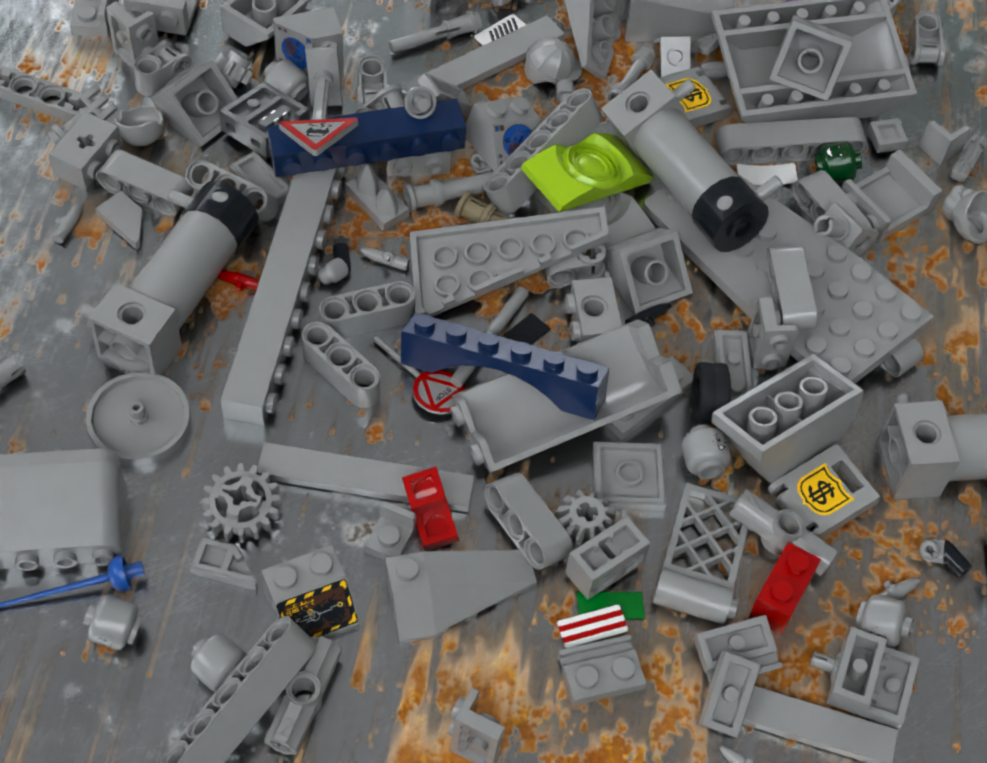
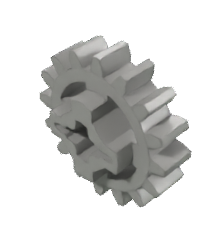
[201,463,282,543]

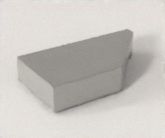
[190,536,258,591]

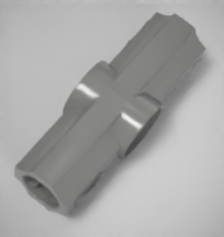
[729,489,838,576]
[264,636,342,755]

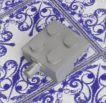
[809,626,920,730]

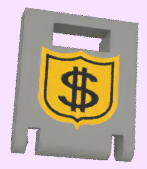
[659,67,733,128]
[768,443,881,539]

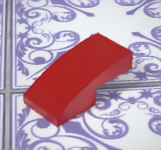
[402,466,460,551]

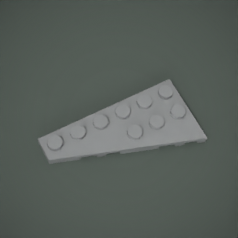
[410,206,609,317]

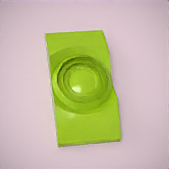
[521,133,654,212]

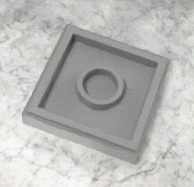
[592,442,666,511]

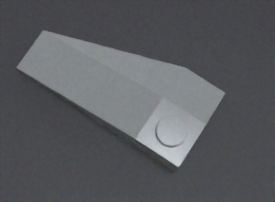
[564,0,629,80]
[385,550,537,644]

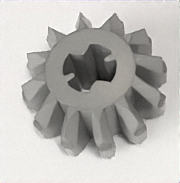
[555,489,616,549]

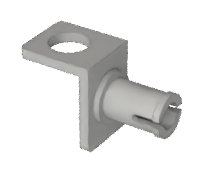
[814,203,879,257]

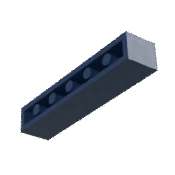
[267,99,466,177]

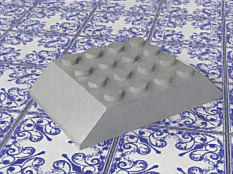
[711,0,917,123]

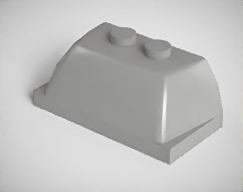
[711,354,864,483]

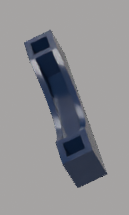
[401,312,609,420]

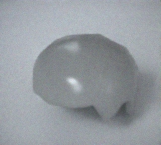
[113,106,165,147]

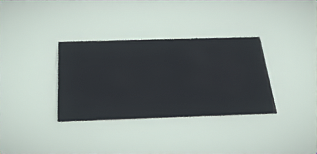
[501,313,551,345]

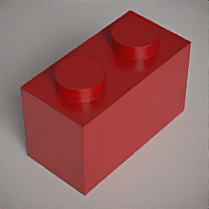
[748,542,821,635]

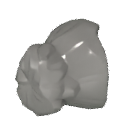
[942,184,987,244]

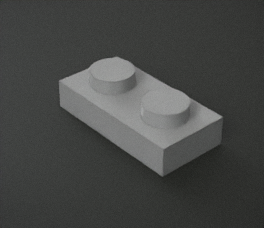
[698,651,761,738]

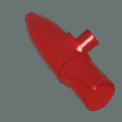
[218,270,259,292]

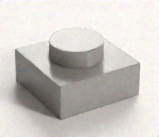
[867,118,909,153]

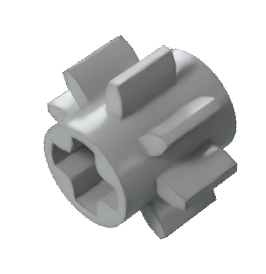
[215,49,253,88]

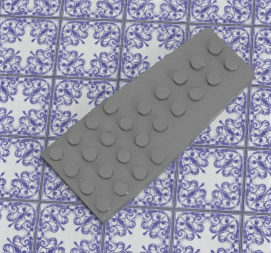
[644,171,934,384]

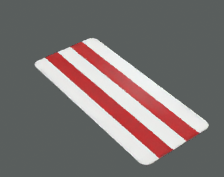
[557,605,628,648]

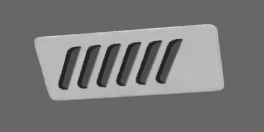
[474,14,526,46]

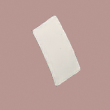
[737,163,798,185]

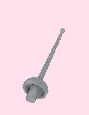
[401,86,436,119]

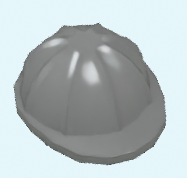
[524,37,582,86]

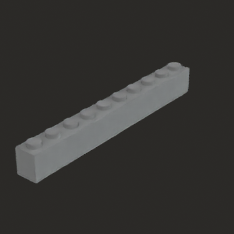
[221,166,348,426]

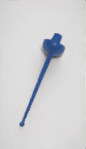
[0,554,145,608]

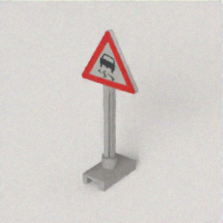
[279,43,358,156]

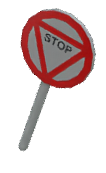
[373,336,466,415]

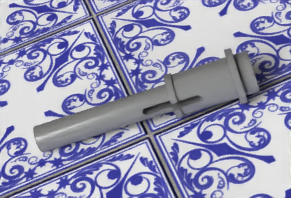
[389,10,482,53]

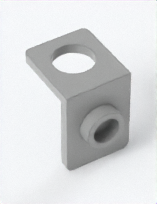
[655,36,691,77]

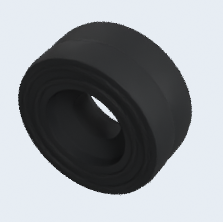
[691,362,731,425]

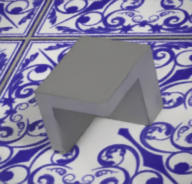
[918,121,971,166]

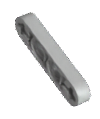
[0,65,85,122]

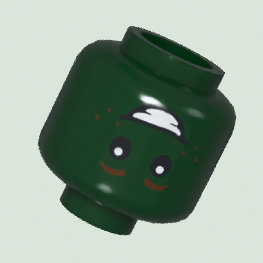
[815,141,862,183]

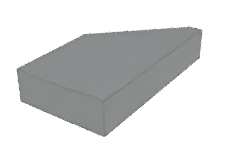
[96,191,144,250]

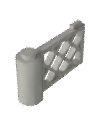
[652,482,754,625]

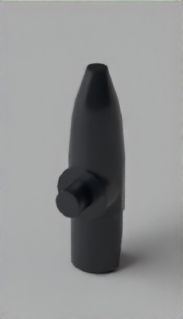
[625,303,672,327]

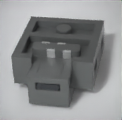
[220,81,310,159]

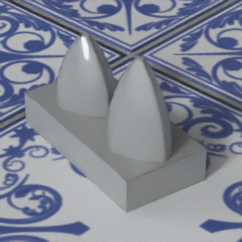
[345,164,409,232]

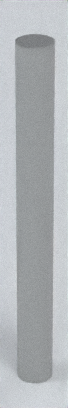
[450,286,529,388]

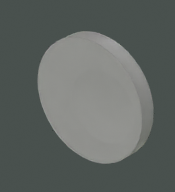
[86,372,191,466]

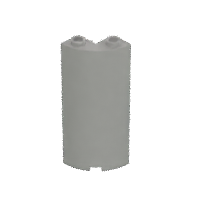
[450,319,682,473]

